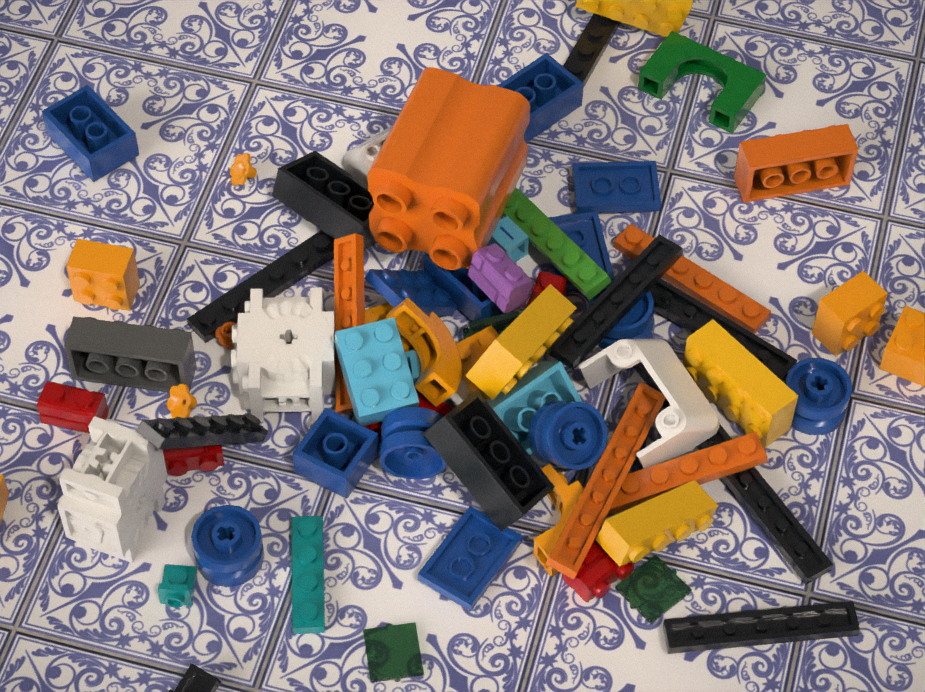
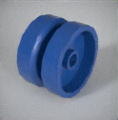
[589,280,655,350]
[785,358,852,435]
[527,400,608,470]
[380,407,447,479]
[191,505,264,587]

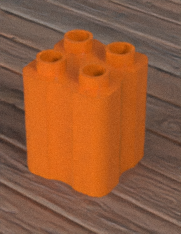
[367,67,530,270]

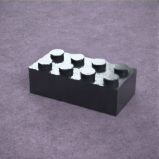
[272,151,377,250]
[423,390,555,532]

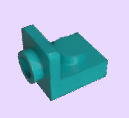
[158,564,198,608]

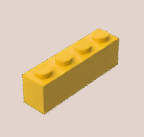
[596,480,718,567]

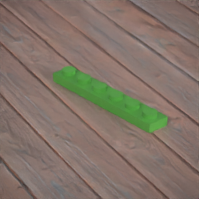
[502,187,612,300]

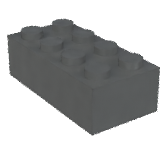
[64,316,197,393]

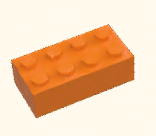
[734,124,859,203]

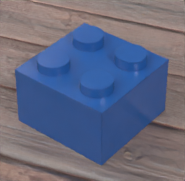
[293,408,379,499]

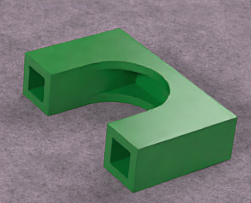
[638,31,767,134]

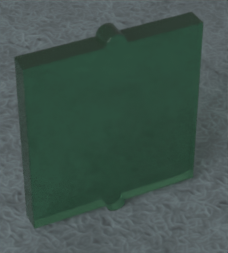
[463,311,519,339]
[615,555,692,624]
[363,622,424,683]

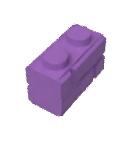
[467,243,533,314]

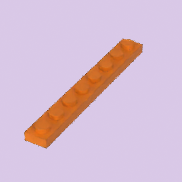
[545,381,666,579]

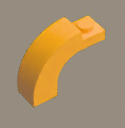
[385,297,462,407]
[533,464,584,577]

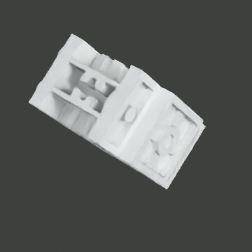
[231,287,336,421]
[57,416,168,563]

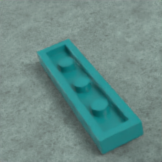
[292,516,325,634]

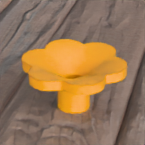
[230,153,257,186]
[167,383,197,418]

